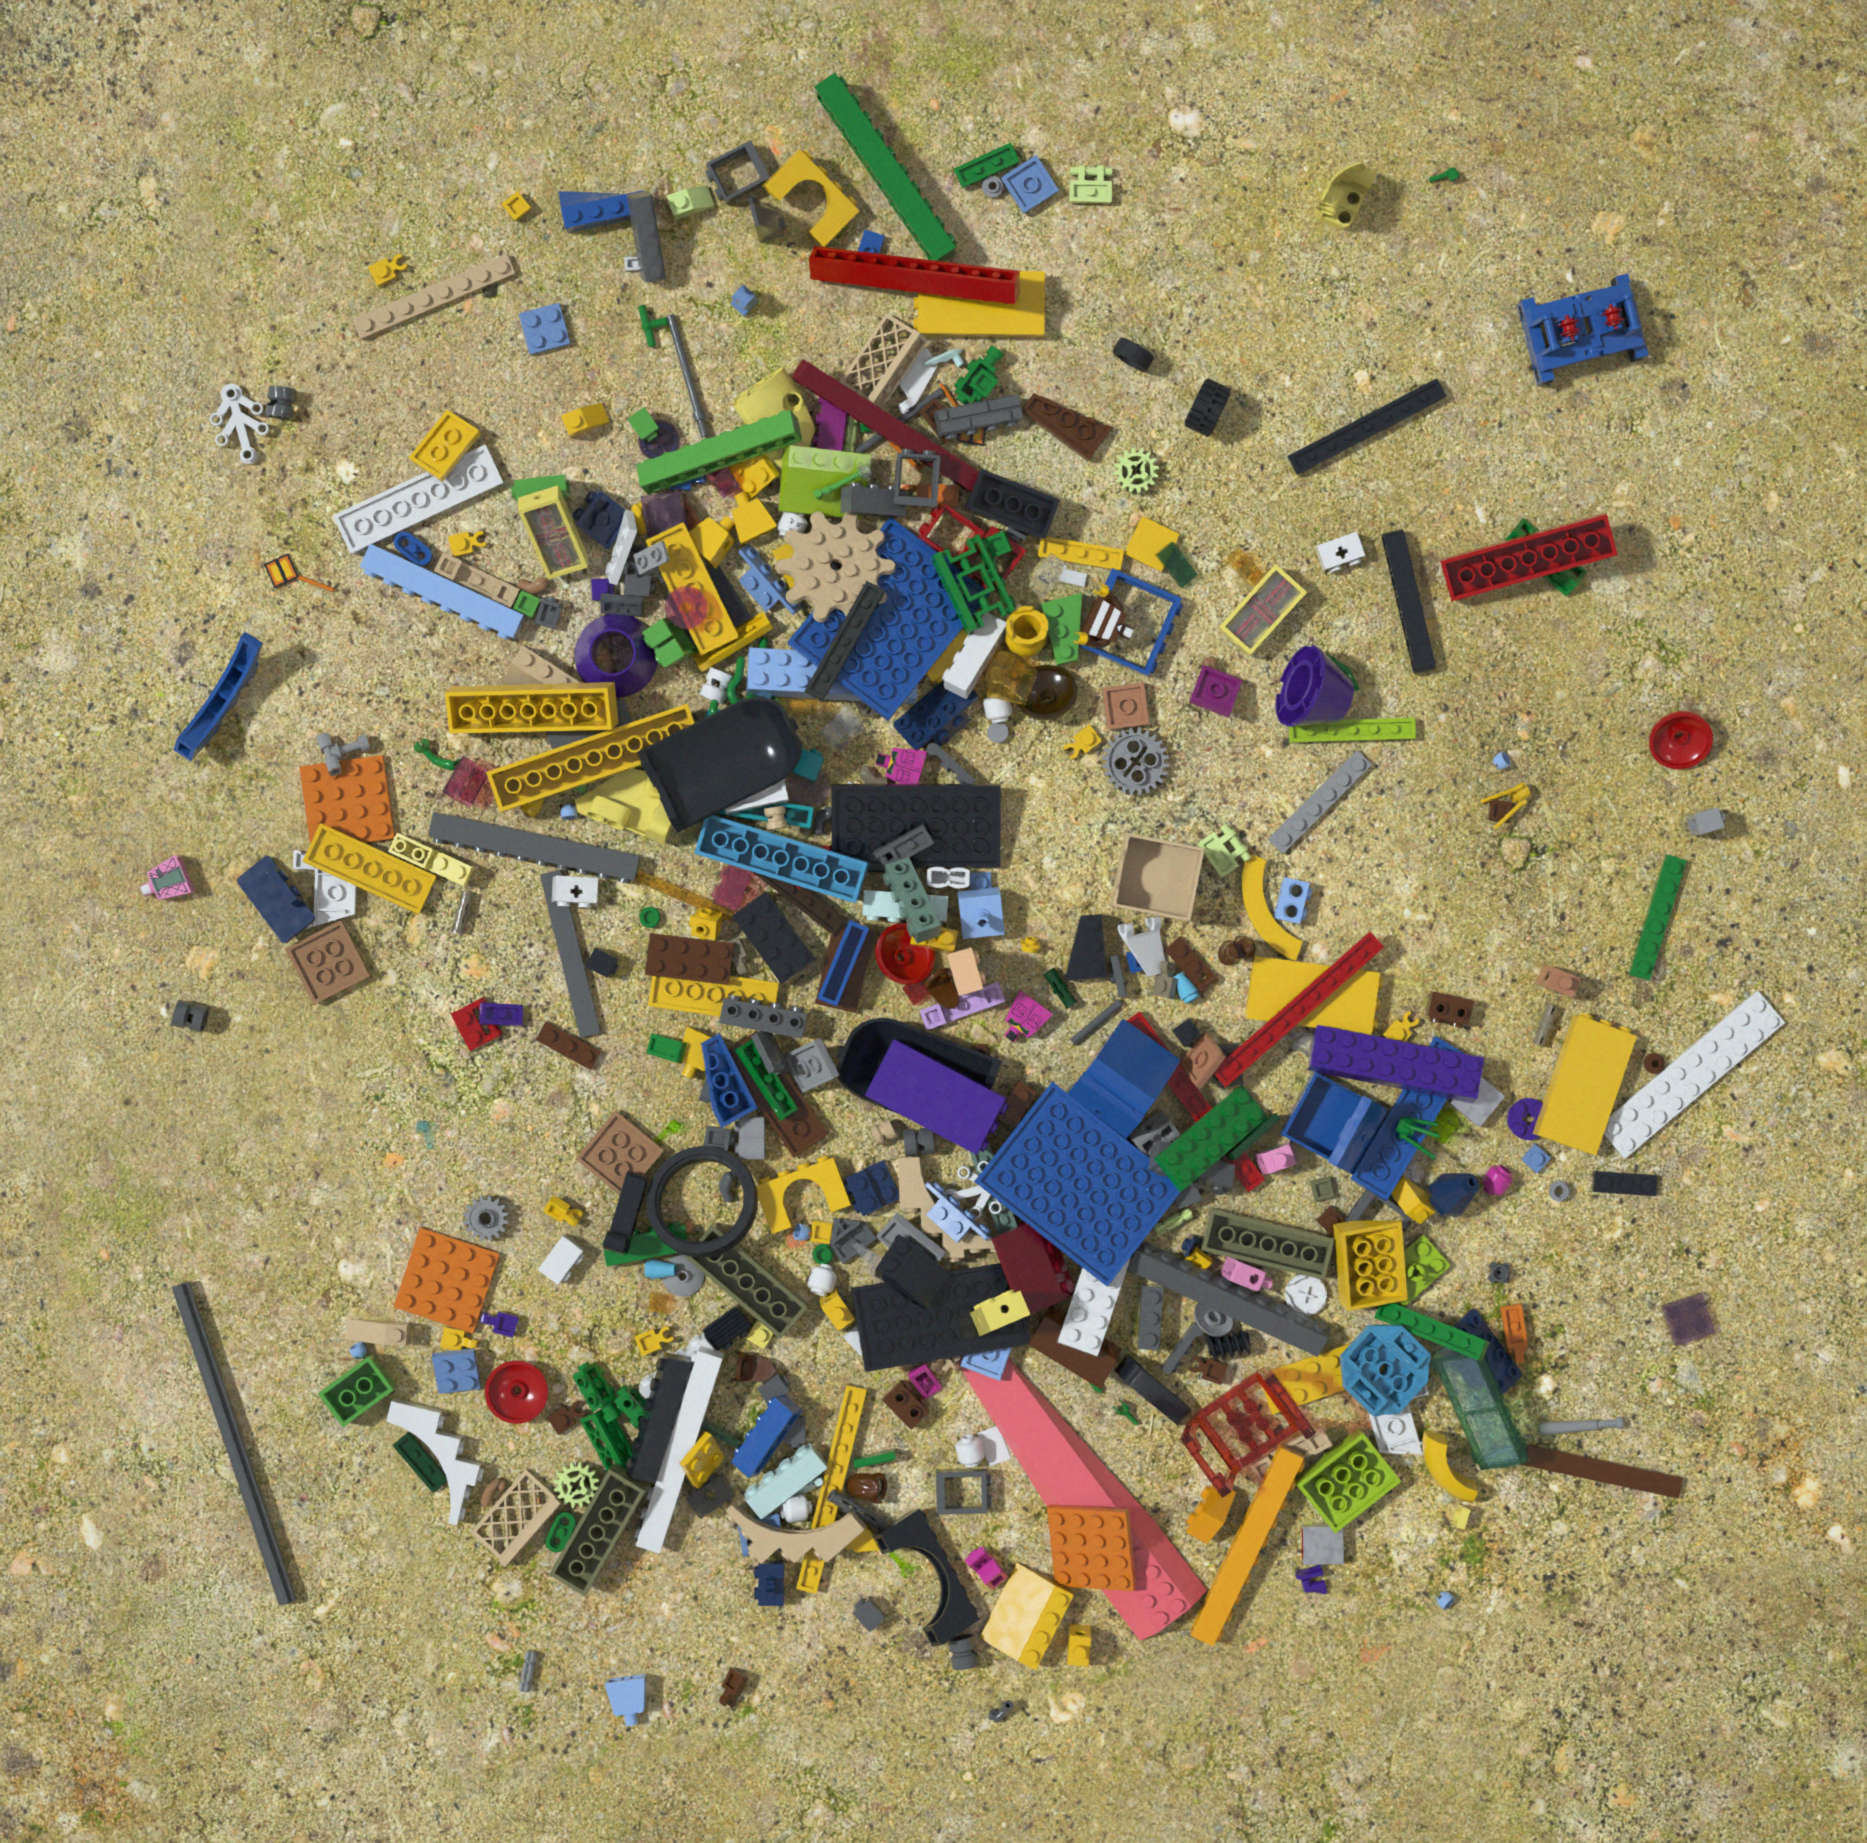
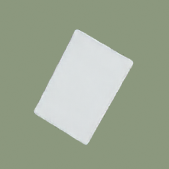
[977,1426,1011,1466]

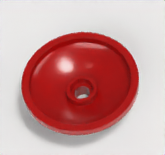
[1649,711,1713,769]
[875,923,935,985]
[485,1360,548,1424]

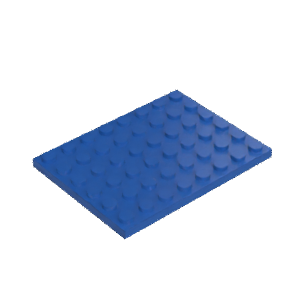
[787,517,990,721]
[974,1081,1180,1287]

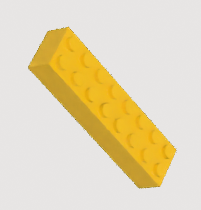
[444,682,619,734]

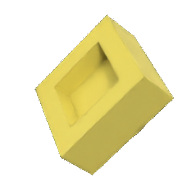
[746,1320,773,1349]
[1452,1504,1471,1530]

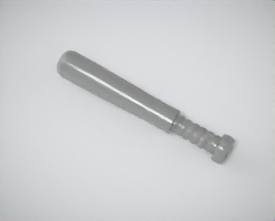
[1538,1416,1623,1435]

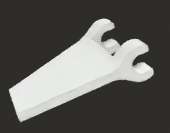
[880,347,938,414]
[1118,916,1165,976]

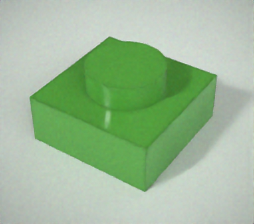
[513,590,540,619]

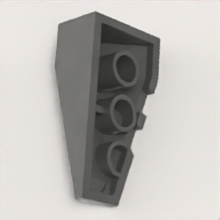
[748,197,786,242]

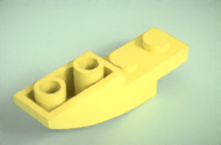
[388,833,474,887]

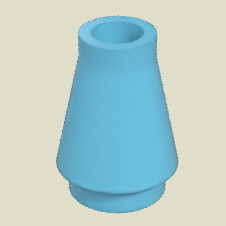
[1173,972,1200,1004]
[645,1259,677,1280]

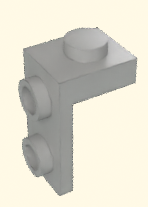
[634,541,670,575]

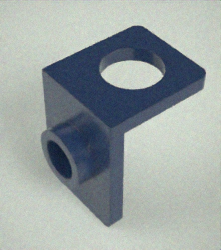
[1181,1234,1209,1257]

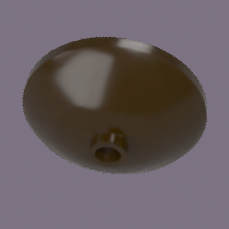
[1014,665,1078,720]

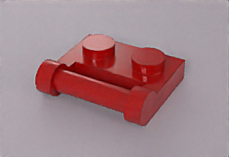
[451,997,503,1051]

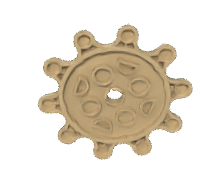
[775,511,896,623]

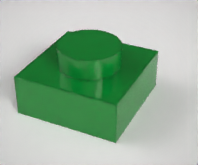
[969,368,999,399]
[984,530,1012,558]

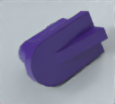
[1295,1565,1327,1594]

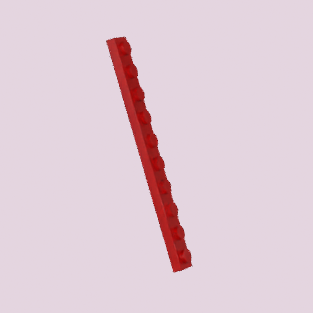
[1213,931,1384,1087]
[1126,1011,1265,1192]

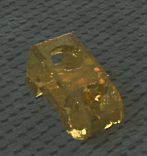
[1223,548,1264,588]

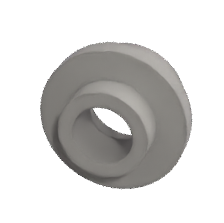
[982,176,1003,198]
[1548,1180,1570,1202]

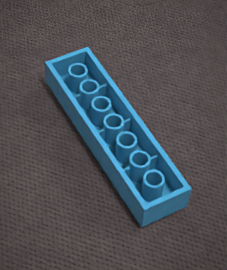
[694,814,870,903]

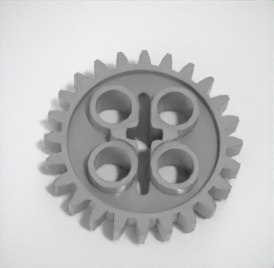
[1101,728,1169,796]

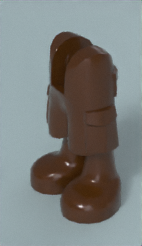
[1218,935,1256,966]

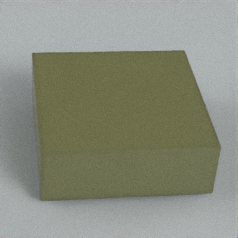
[1310,1176,1335,1202]

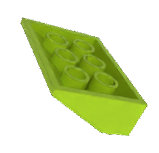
[778,445,871,520]
[1294,1428,1401,1534]

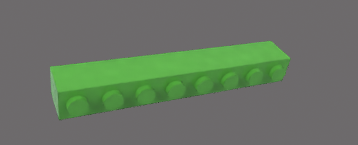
[636,410,803,495]

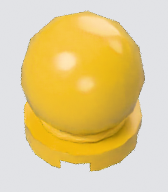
[1005,606,1048,658]

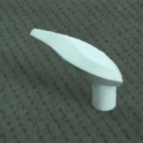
[925,349,964,367]
[794,1475,824,1495]

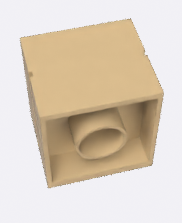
[1109,833,1205,921]

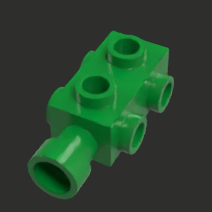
[954,345,1004,405]
[572,1361,621,1423]
[614,1384,645,1429]

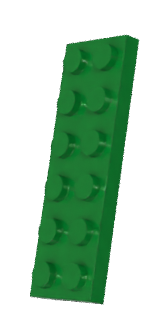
[1154,1084,1267,1192]

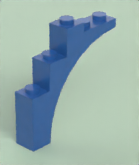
[173,632,263,761]

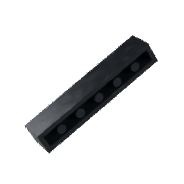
[626,1352,691,1483]

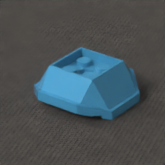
[1340,1325,1431,1417]

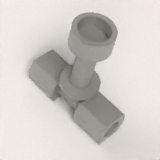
[316,733,370,776]

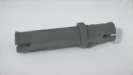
[827,1489,887,1531]

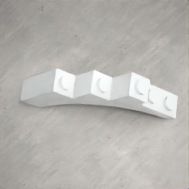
[386,1398,484,1525]

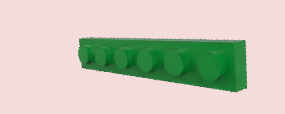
[1628,854,1687,981]
[1374,1303,1490,1362]

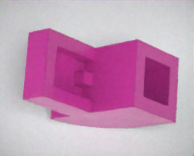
[965,1546,1008,1590]

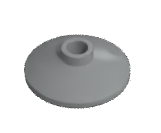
[662,1254,704,1296]
[1194,1303,1233,1337]

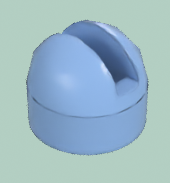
[1493,751,1511,770]
[560,804,578,820]
[793,1223,811,1241]
[348,1342,367,1359]
[1437,1591,1455,1610]

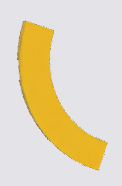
[1241,853,1303,961]

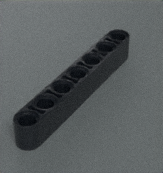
[1381,529,1436,675]

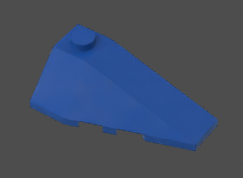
[701,1033,758,1128]

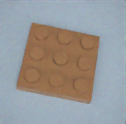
[285,920,371,1005]
[576,1110,664,1196]

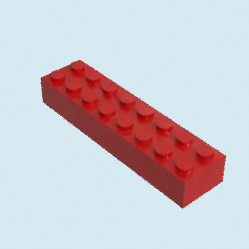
[1440,512,1618,602]

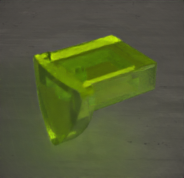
[1429,1108,1459,1144]

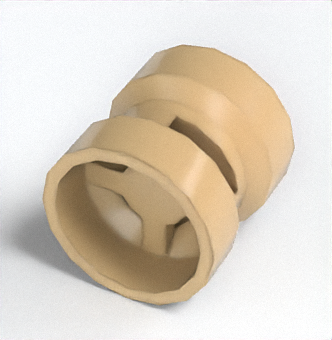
[764,806,788,830]
[870,1118,897,1146]

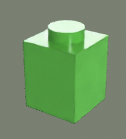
[627,407,660,442]

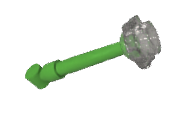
[813,461,873,500]

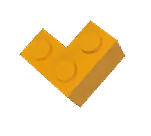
[1185,1480,1236,1544]

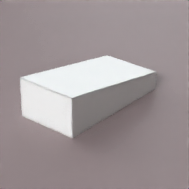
[624,257,640,272]
[1059,568,1087,587]

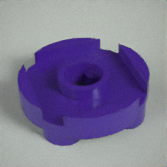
[1506,1098,1543,1140]

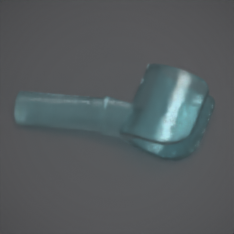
[416,1121,433,1150]

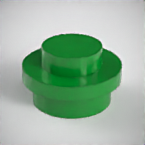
[812,1244,834,1265]

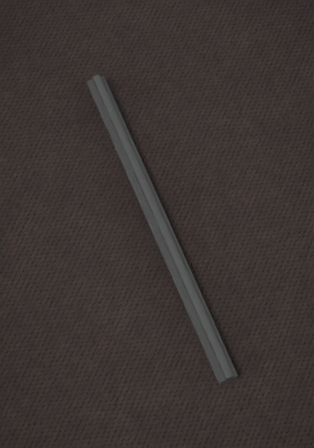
[172,1281,297,1606]

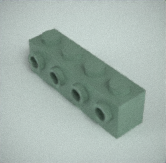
[883,857,941,943]

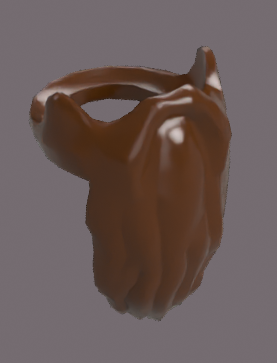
[922,968,959,1009]
[732,1351,776,1382]
[845,1473,887,1504]

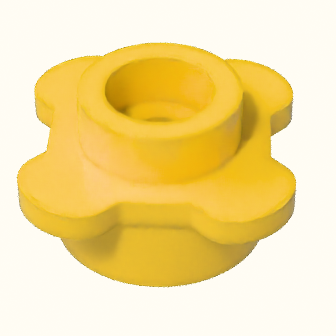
[1020,936,1041,953]

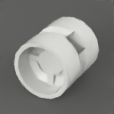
[699,667,734,705]

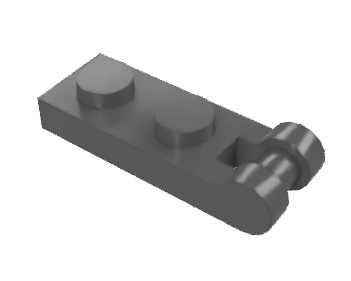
[926,743,976,784]
[873,823,934,871]
[1161,1322,1204,1375]

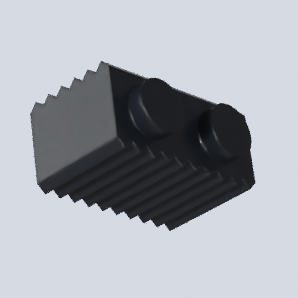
[702,1304,752,1351]

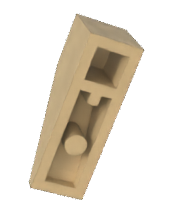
[346,1318,411,1346]

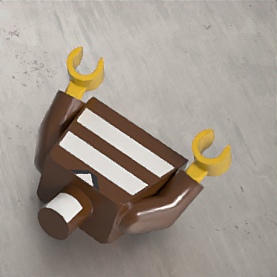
[1073,582,1134,648]

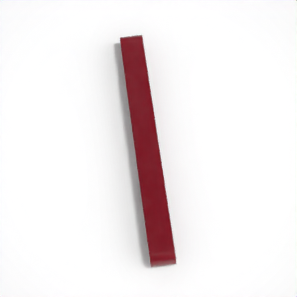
[791,359,978,493]

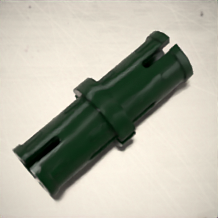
[1043,967,1078,1009]

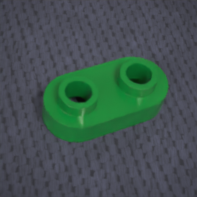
[546,1511,576,1552]

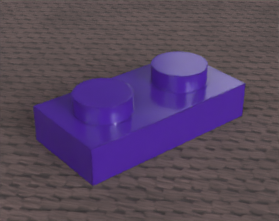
[479,1002,523,1027]

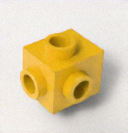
[689,908,723,940]

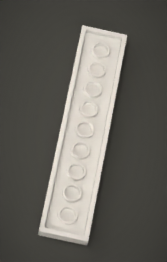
[1604,991,1785,1159]

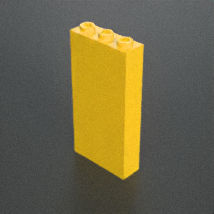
[913,271,1045,338]
[1245,955,1383,1035]
[1532,1012,1637,1155]

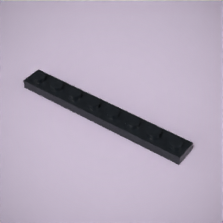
[1287,378,1447,476]

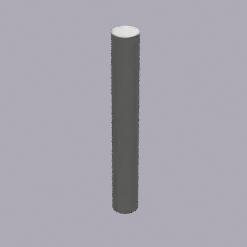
[1070,999,1123,1045]

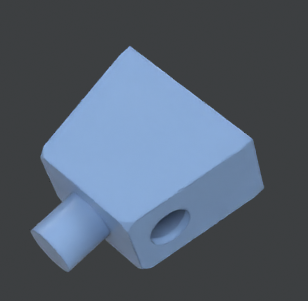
[605,1674,646,1726]

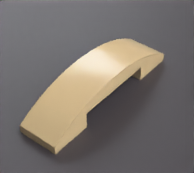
[434,552,520,608]
[1250,1426,1333,1483]

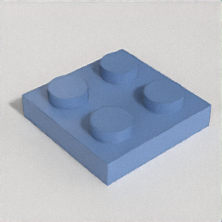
[1001,155,1059,215]
[519,303,571,356]
[432,1348,481,1394]

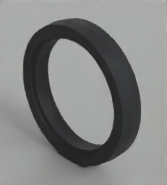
[646,1146,758,1258]

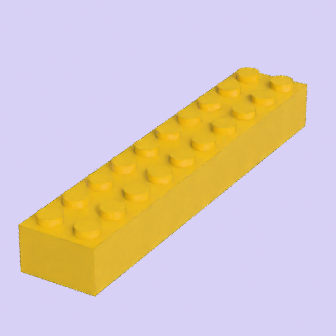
[486,703,695,813]

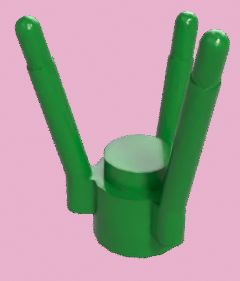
[1395,1116,1440,1160]

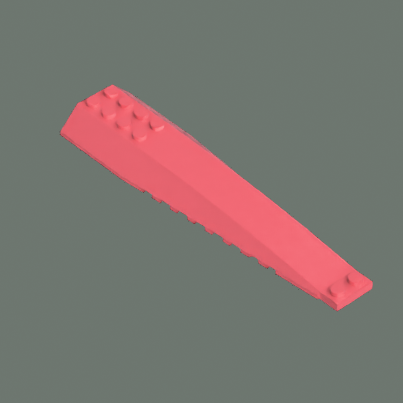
[957,1355,1207,1641]

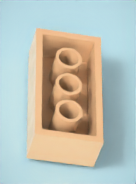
[947,947,986,996]

